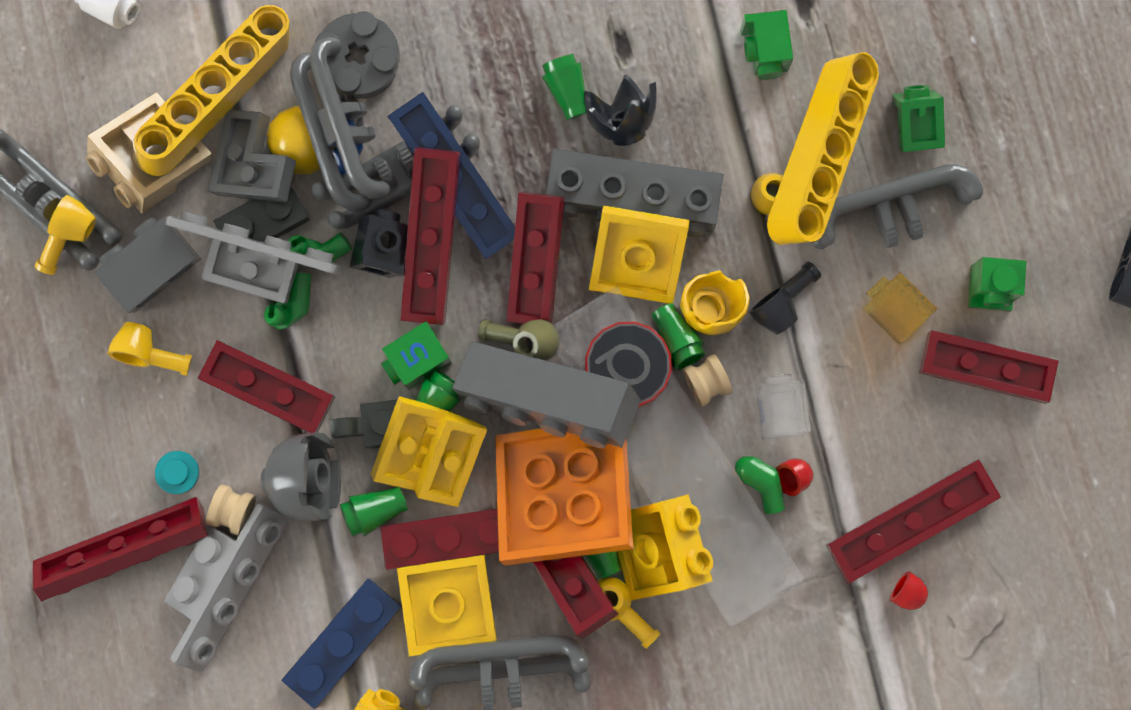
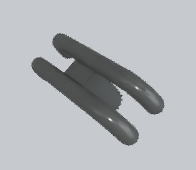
[290,37,390,211]
[311,105,480,229]
[0,129,122,270]
[813,164,983,249]
[409,635,591,710]

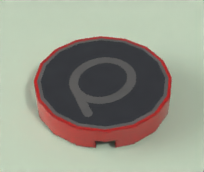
[585,321,672,408]

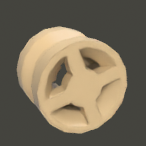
[682,354,733,407]
[206,484,256,536]

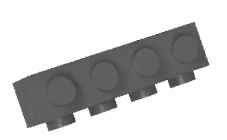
[546,148,724,237]
[452,341,641,448]

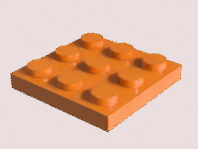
[495,428,633,566]

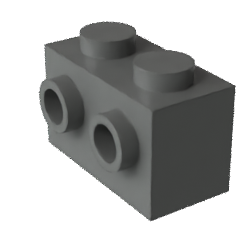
[94,217,202,313]

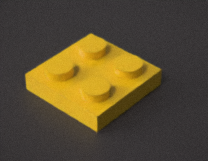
[589,205,689,304]
[397,555,497,657]

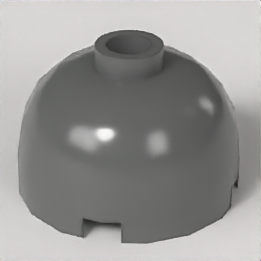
[261,432,341,521]

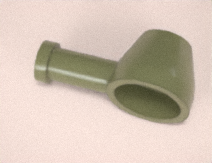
[478,319,560,361]

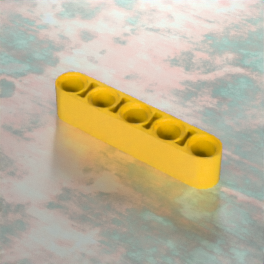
[134,5,289,176]
[767,52,879,245]

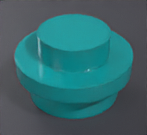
[155,451,200,494]

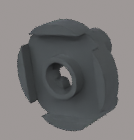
[315,11,400,99]

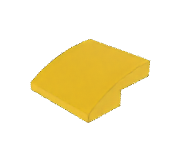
[371,396,487,507]

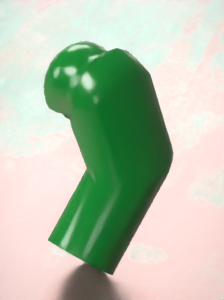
[287,232,353,270]
[264,272,312,330]
[735,456,785,514]

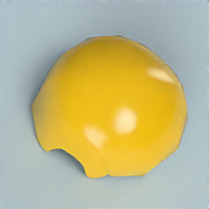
[266,105,334,175]
[679,270,750,336]

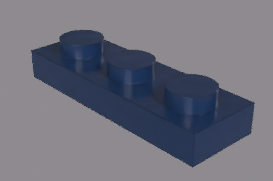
[281,578,402,709]

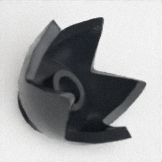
[584,74,657,146]

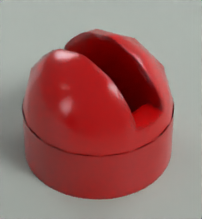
[776,458,813,496]
[890,571,928,610]

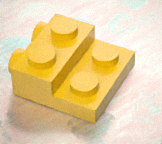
[617,494,713,600]

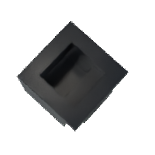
[349,209,408,278]

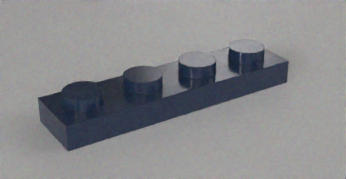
[387,92,515,259]

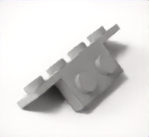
[165,211,342,303]
[164,503,288,672]

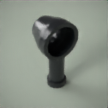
[749,261,821,335]

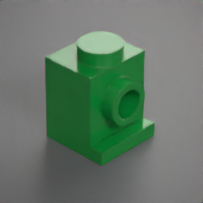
[740,10,793,80]
[968,257,1027,312]

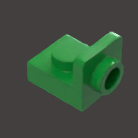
[892,85,945,152]

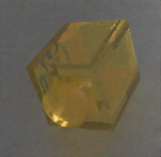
[862,272,938,344]

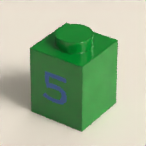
[381,321,452,390]

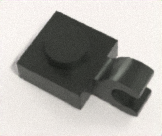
[330,400,397,448]

